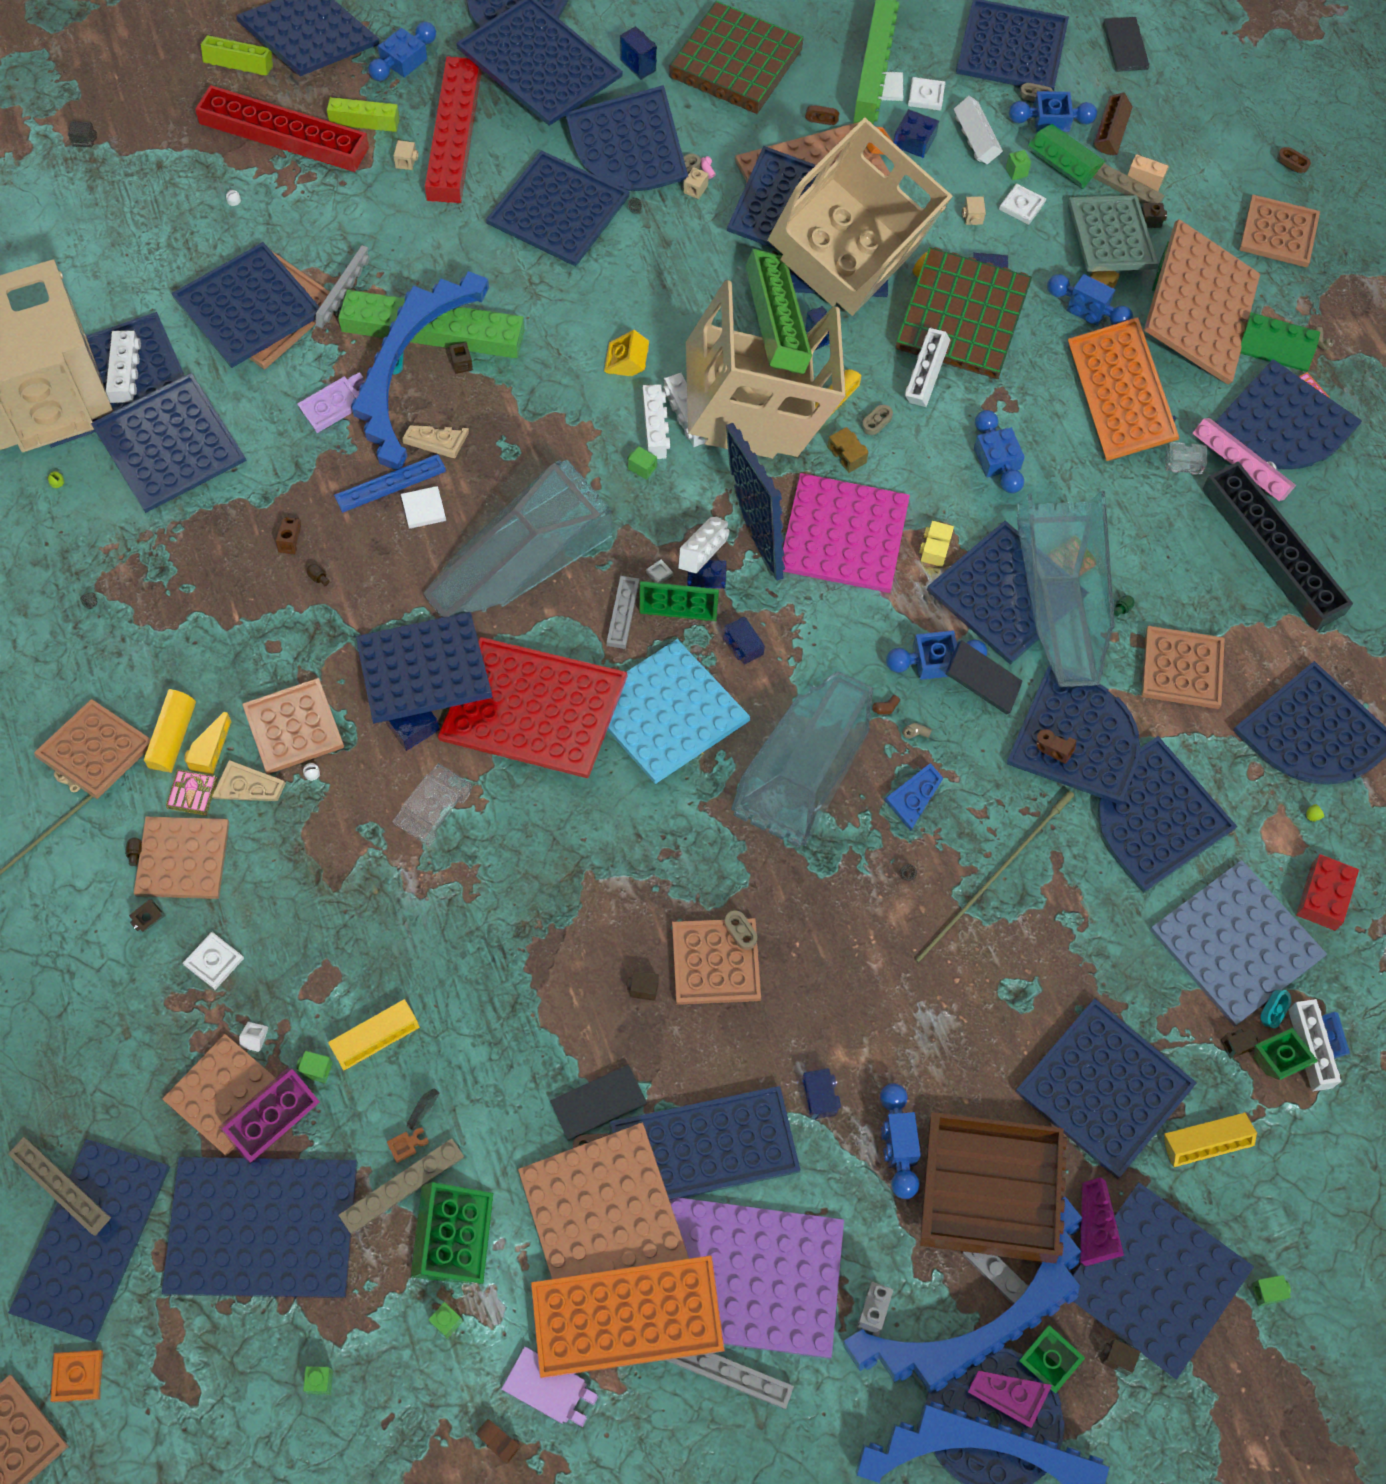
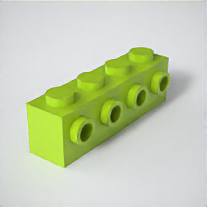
[201,35,273,75]
[327,97,400,132]

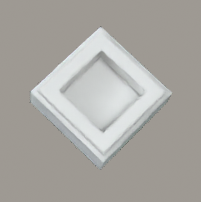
[646,560,673,583]

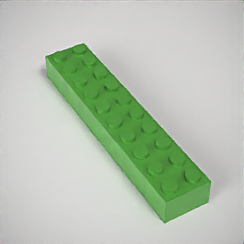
[853,0,899,125]
[745,249,812,374]
[339,290,525,359]

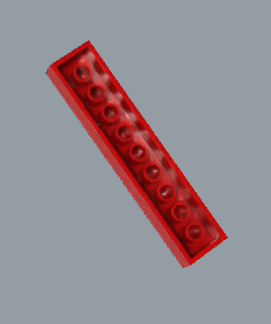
[425,56,481,203]
[195,85,369,172]

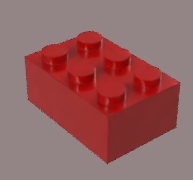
[1296,854,1359,931]

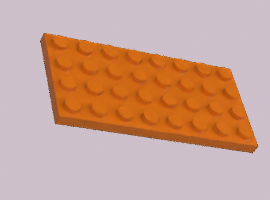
[1068,317,1179,461]
[531,1255,725,1378]

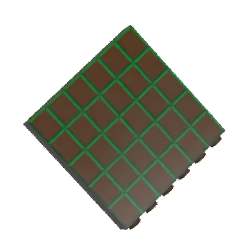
[669,1,804,114]
[896,247,1032,380]

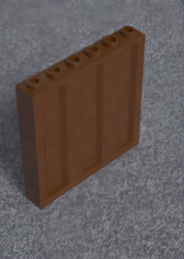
[920,1112,1067,1264]

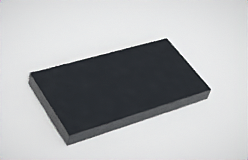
[1103,17,1150,72]
[945,640,1023,715]
[550,1064,647,1141]

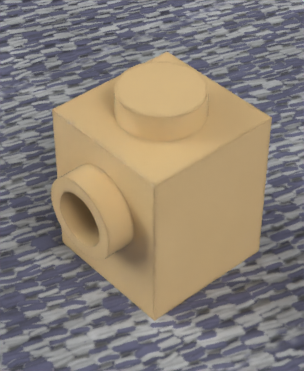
[394,140,418,170]
[684,167,709,199]
[962,197,986,225]

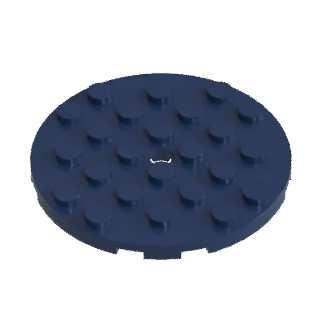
[925,1348,1064,1484]

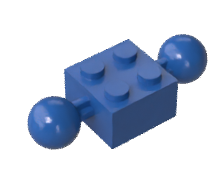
[368,22,436,81]
[1009,91,1097,132]
[1047,274,1133,326]
[974,410,1025,493]
[886,631,987,680]
[880,1083,921,1199]

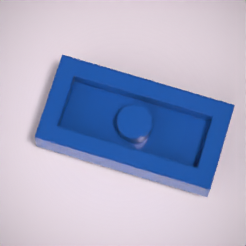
[1322,1012,1350,1059]

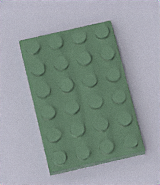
[1068,195,1158,272]

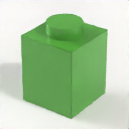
[1005,150,1031,181]
[627,446,657,480]
[296,1051,333,1084]
[1252,1275,1291,1306]
[428,1302,463,1339]
[303,1366,333,1395]

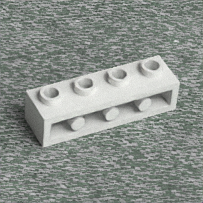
[954,96,1003,164]
[905,328,950,407]
[106,331,141,403]
[662,373,705,447]
[643,385,670,459]
[679,517,729,573]
[1288,999,1341,1091]

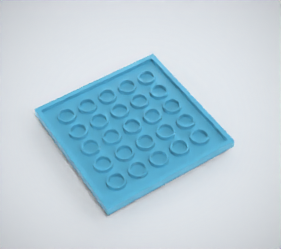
[607,639,750,784]

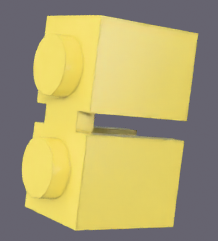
[919,521,954,567]

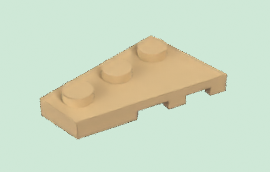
[403,425,469,459]
[212,760,286,801]

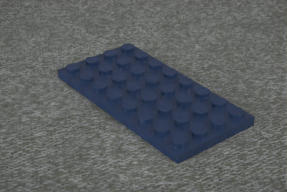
[610,1086,801,1200]
[8,1139,170,1343]

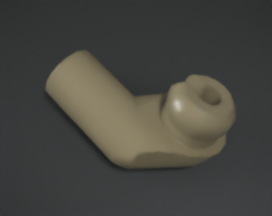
[1314,327,1334,350]
[902,723,932,739]

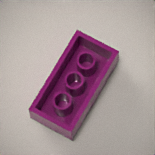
[218,1068,320,1163]

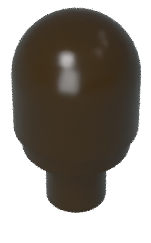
[307,564,330,586]
[125,838,142,866]

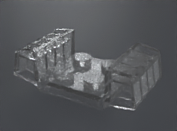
[392,763,472,847]

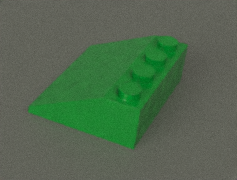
[640,581,719,621]
[410,1182,494,1284]

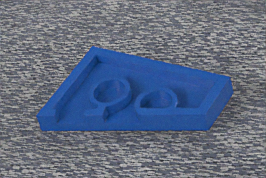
[885,763,943,831]

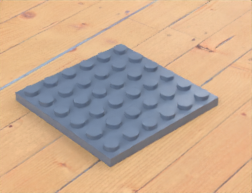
[1150,860,1327,1027]

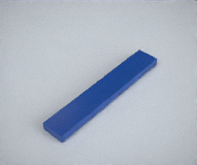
[334,454,446,513]

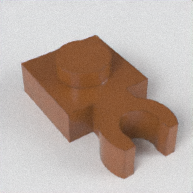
[387,1128,429,1163]

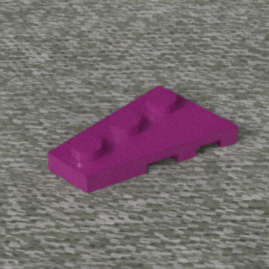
[967,1370,1052,1428]

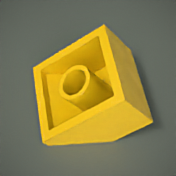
[604,330,649,376]

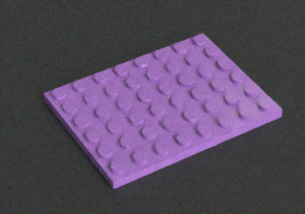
[670,1198,844,1359]

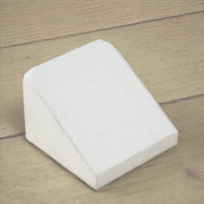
[239,1022,268,1052]

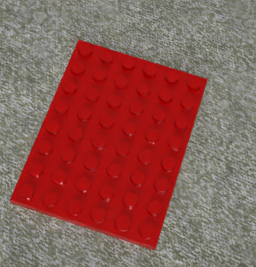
[438,637,628,779]

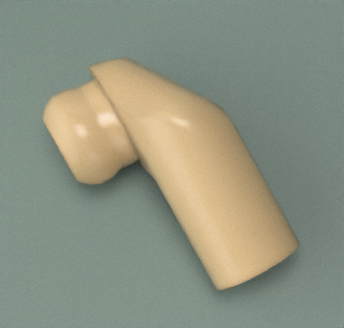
[54,771,80,792]

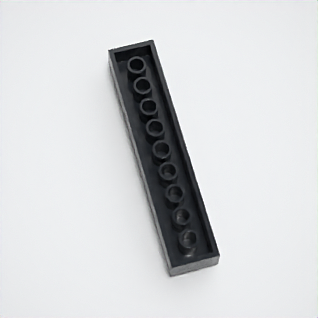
[1202,461,1353,631]

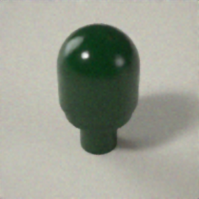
[1113,595,1135,617]

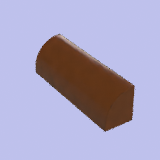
[1094,92,1133,155]

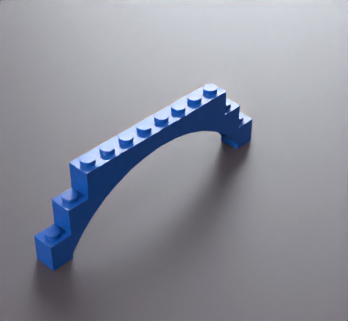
[351,271,489,470]
[844,1197,1082,1393]
[855,1401,1109,1484]

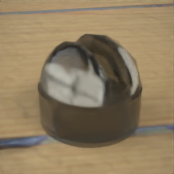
[628,198,642,214]
[80,592,98,609]
[899,864,917,881]

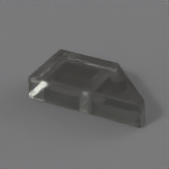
[406,1088,440,1130]

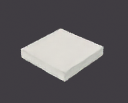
[879,72,903,101]
[908,77,945,111]
[999,184,1046,225]
[401,486,446,529]
[182,932,244,990]

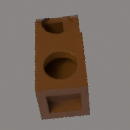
[276,517,301,554]
[1037,729,1077,764]
[475,1419,521,1464]

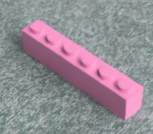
[1192,418,1296,501]

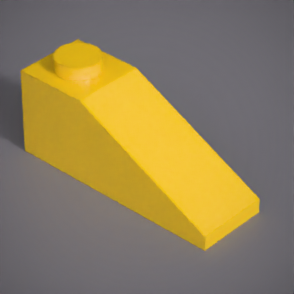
[185,712,231,775]

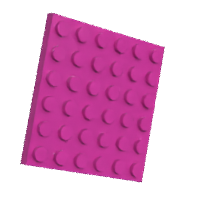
[782,473,910,593]

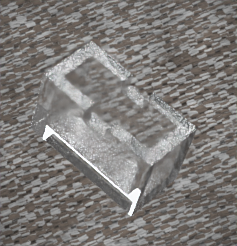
[1165,442,1207,474]

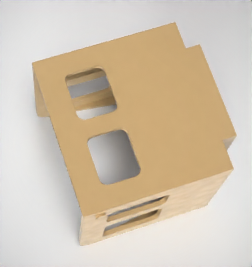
[768,118,953,316]
[0,259,113,452]
[686,280,846,458]

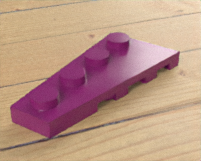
[1081,1177,1124,1266]

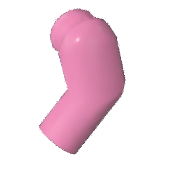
[701,156,716,179]

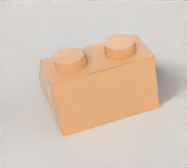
[1128,154,1169,192]

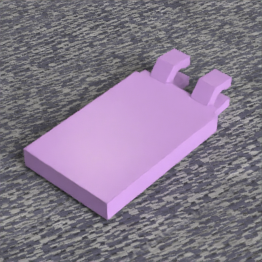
[297,372,365,433]
[502,1347,598,1427]

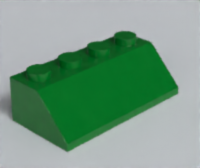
[1028,124,1105,189]
[1240,312,1321,372]

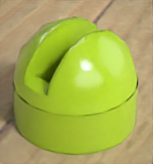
[48,471,65,488]
[1306,804,1324,822]

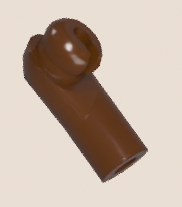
[872,695,900,715]

